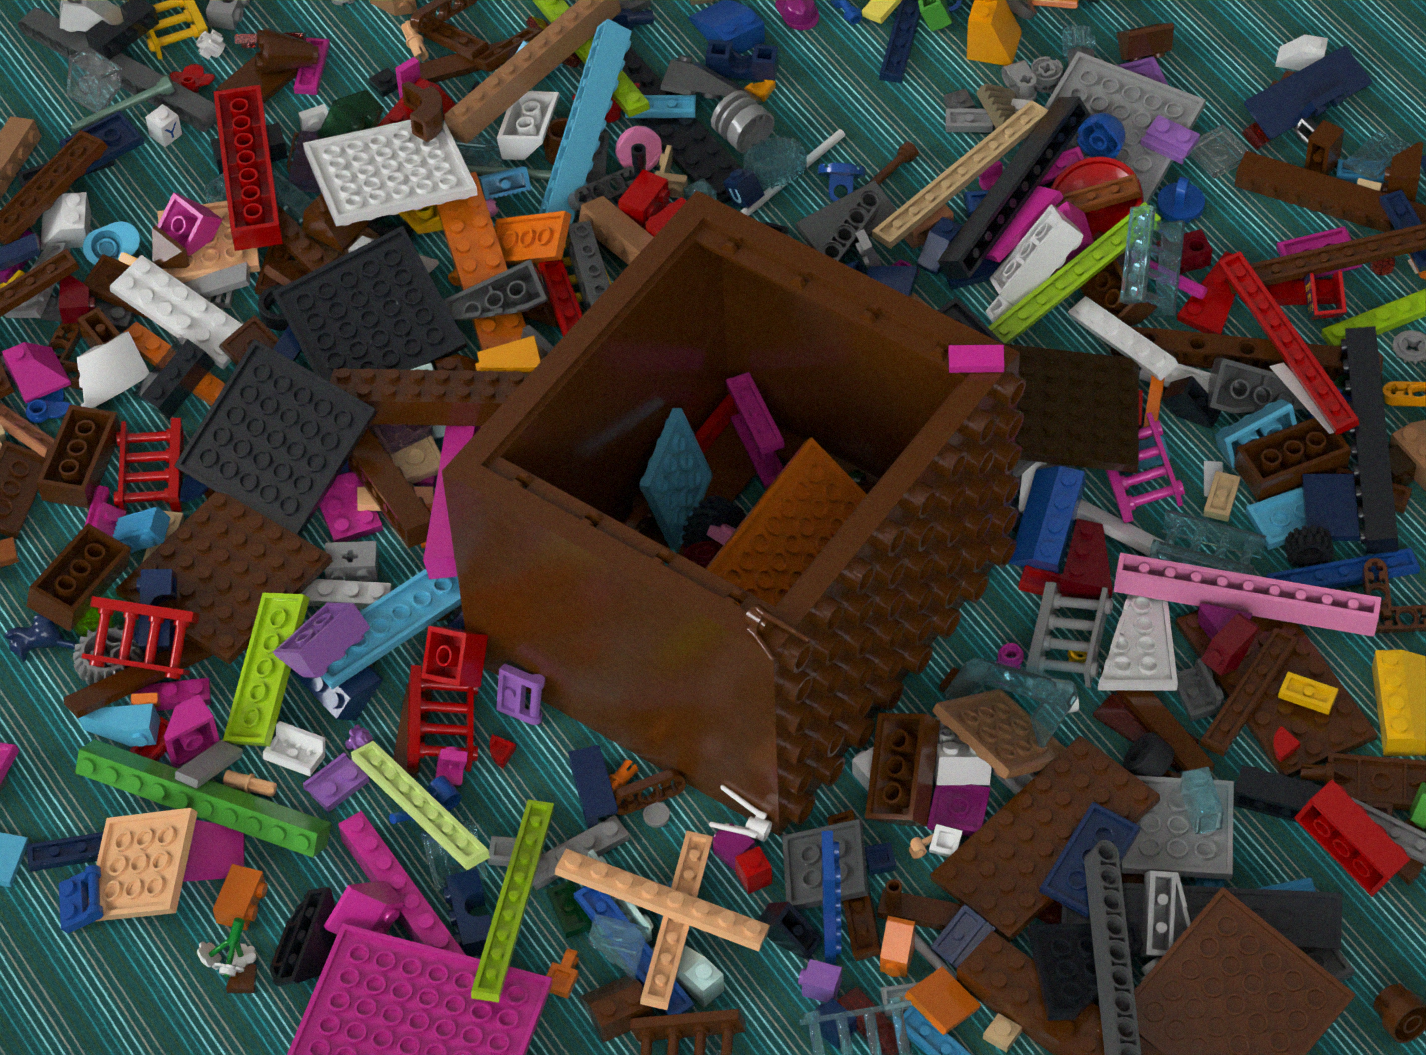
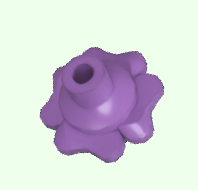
[345,724,373,750]

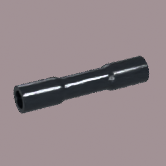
[631,143,647,179]

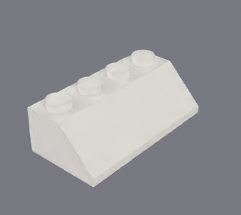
[989,204,1084,306]

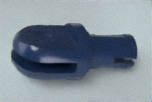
[611,8,654,30]

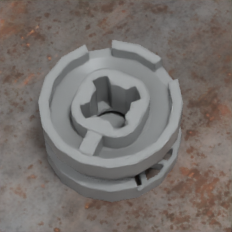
[1031,56,1063,93]

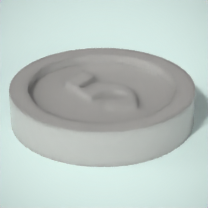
[643,802,670,828]

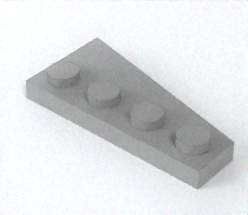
[4,243,71,318]

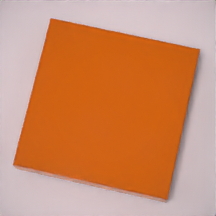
[904,966,981,1036]

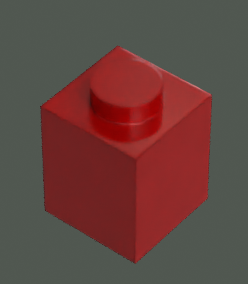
[735,846,772,894]

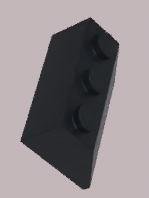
[133,337,215,420]

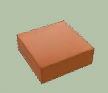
[131,693,161,707]

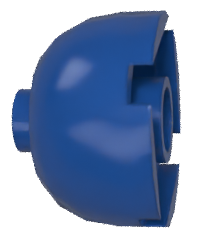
[1077,112,1126,159]

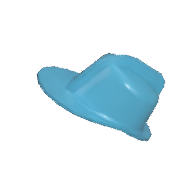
[83,221,140,265]

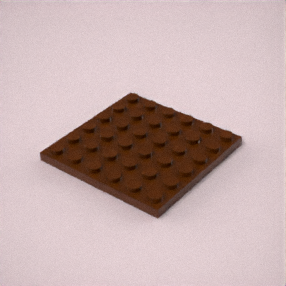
[115,492,333,665]
[1134,887,1356,1055]

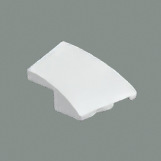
[77,331,150,408]

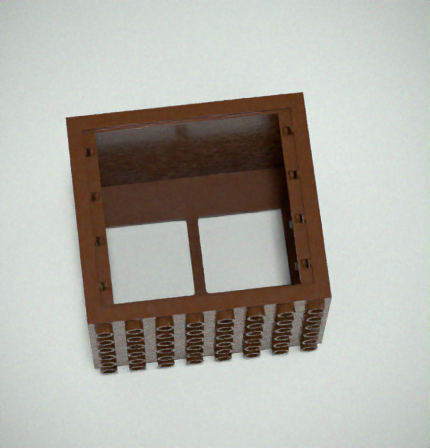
[442,190,1026,837]

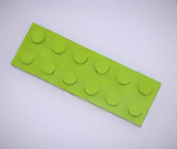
[223,593,310,747]

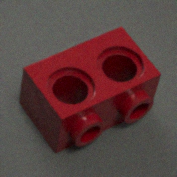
[1155,229,1213,275]

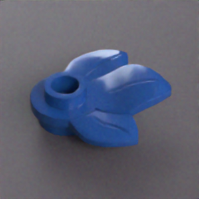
[26,388,72,423]

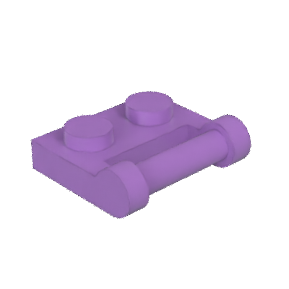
[496,663,545,725]

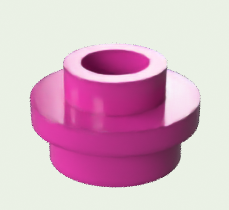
[998,643,1024,668]

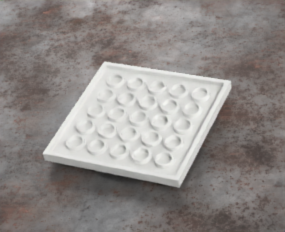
[303,120,478,226]

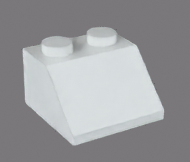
[40,192,91,250]

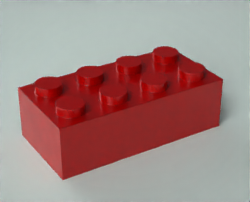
[1294,779,1411,897]

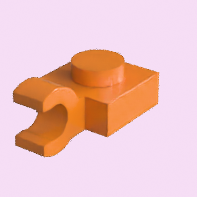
[546,948,579,999]

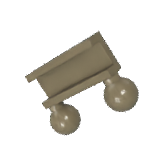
[976,84,1026,139]

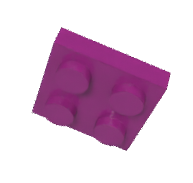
[927,784,990,836]

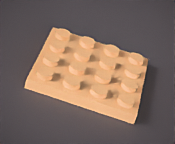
[157,201,260,283]
[88,808,198,922]

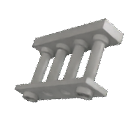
[1026,582,1113,688]

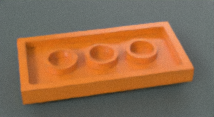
[494,211,572,266]

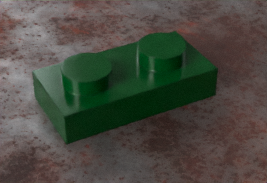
[546,881,592,938]

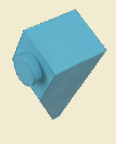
[78,703,160,747]

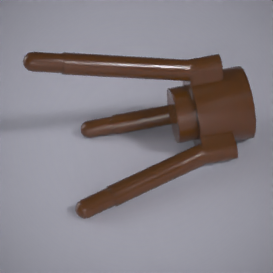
[744,604,810,662]

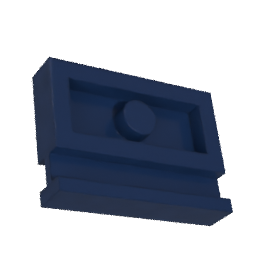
[930,904,996,969]

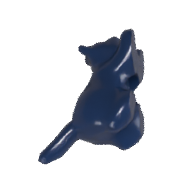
[4,614,78,662]

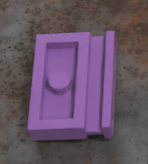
[1141,115,1200,164]
[303,753,370,813]

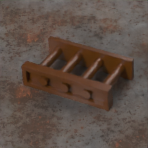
[630,1009,746,1055]

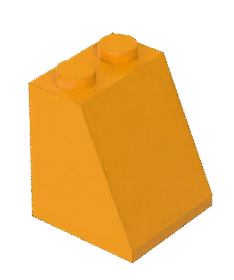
[967,0,1022,66]
[475,336,542,372]

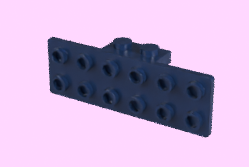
[1244,46,1372,140]

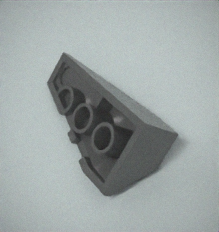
[660,55,762,104]
[443,259,548,322]

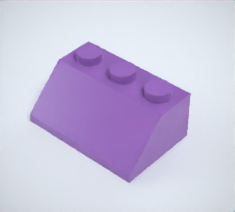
[273,602,371,678]

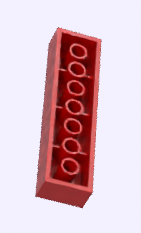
[213,85,283,251]

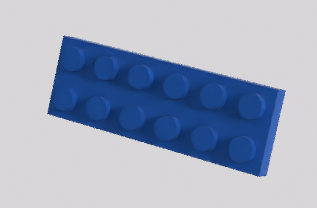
[821,831,841,965]

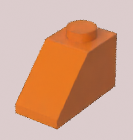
[880,916,915,978]

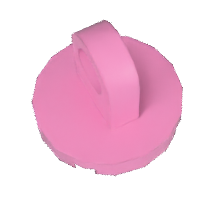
[615,126,662,171]

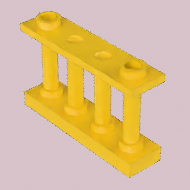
[127,0,208,60]

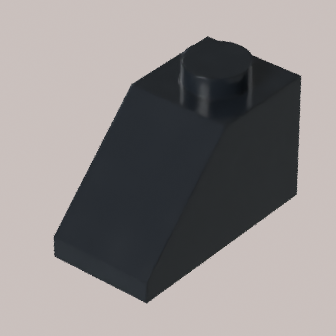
[1161,376,1222,428]
[758,901,823,959]

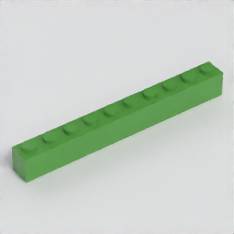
[75,739,331,858]

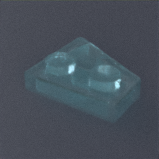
[588,914,649,980]

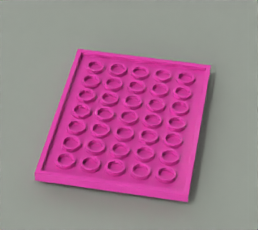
[287,923,553,1055]

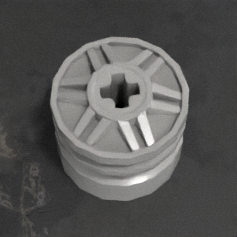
[711,90,774,154]

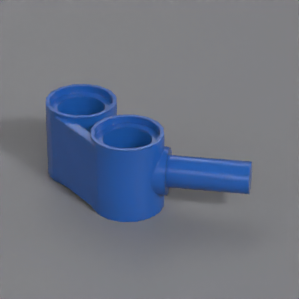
[389,776,462,824]

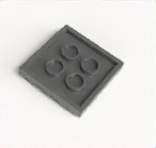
[782,819,868,910]

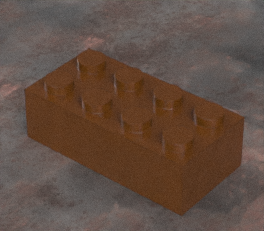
[37,405,121,509]
[1234,417,1351,502]
[27,523,131,631]

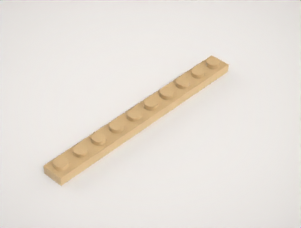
[872,100,1049,249]

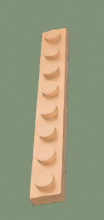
[640,831,713,1010]
[555,849,770,952]

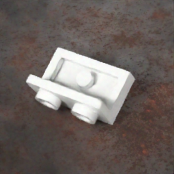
[263,721,325,776]

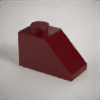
[59,275,97,324]
[1201,613,1260,675]

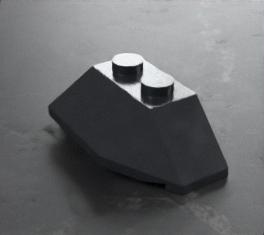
[270,887,337,986]

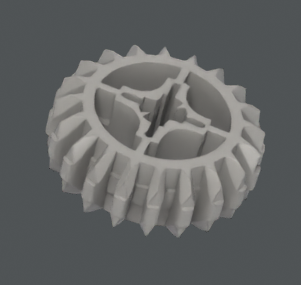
[73,624,144,685]

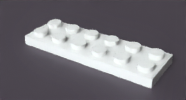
[110,255,243,370]

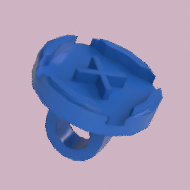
[818,163,866,202]
[1157,176,1205,224]

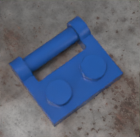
[59,865,103,934]

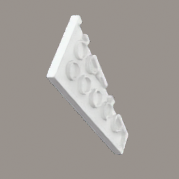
[1098,594,1178,691]

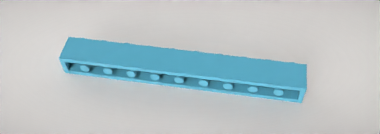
[538,19,632,224]

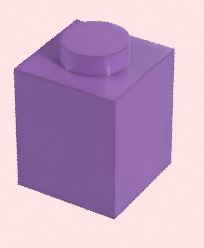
[798,959,842,1002]

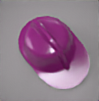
[775,0,820,31]

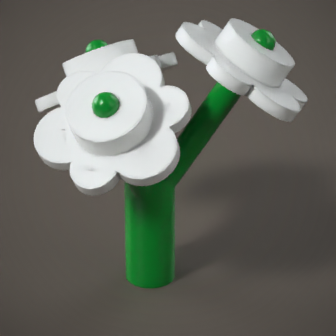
[197,917,257,977]

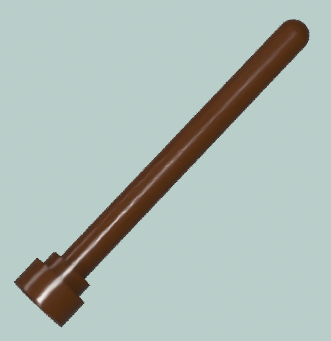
[866,141,919,185]

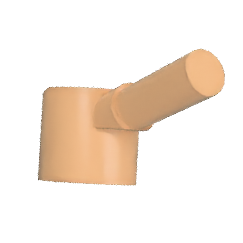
[909,833,934,859]

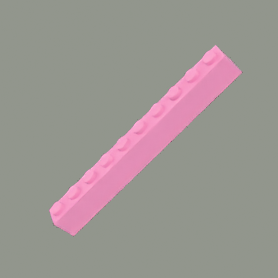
[1114,553,1381,637]

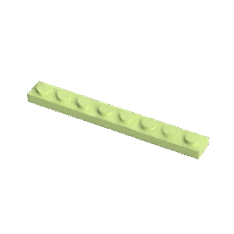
[351,741,490,870]

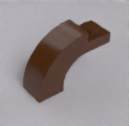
[401,81,444,143]

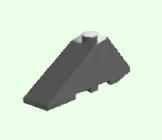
[1208,358,1307,413]

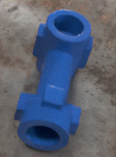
[831,0,862,25]

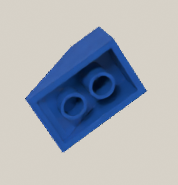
[689,0,765,55]

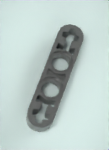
[568,166,635,212]

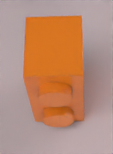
[213,864,268,931]

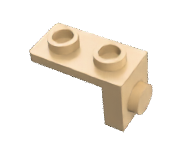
[655,145,688,199]

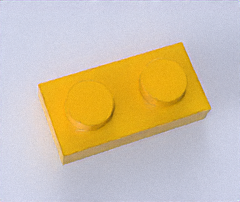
[1278,672,1338,715]

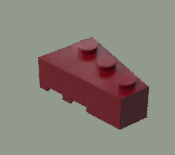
[1060,518,1113,600]

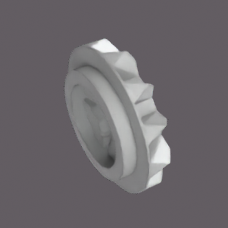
[1392,330,1426,364]

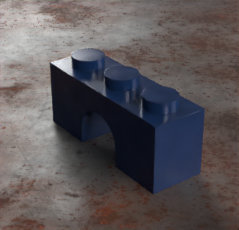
[705,39,779,81]
[135,569,178,651]
[443,869,491,957]

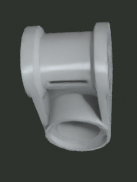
[1001,60,1037,101]

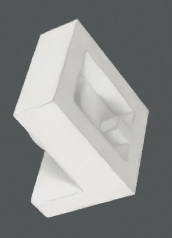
[298,104,337,135]

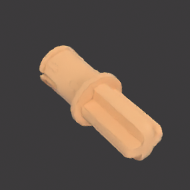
[401,20,429,62]
[223,770,277,797]

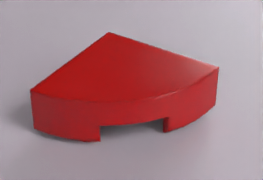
[1273,726,1301,762]
[489,734,516,769]

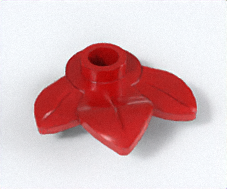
[169,64,215,94]

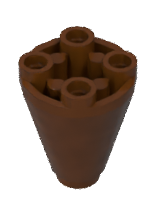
[255,28,319,74]

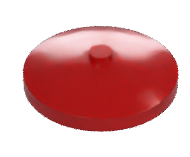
[1050,157,1144,237]

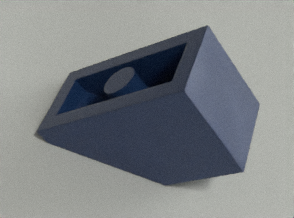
[917,217,963,276]

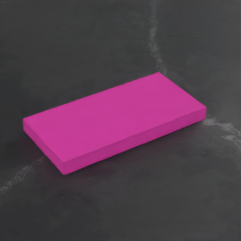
[985,186,1064,262]

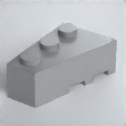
[1140,870,1191,958]

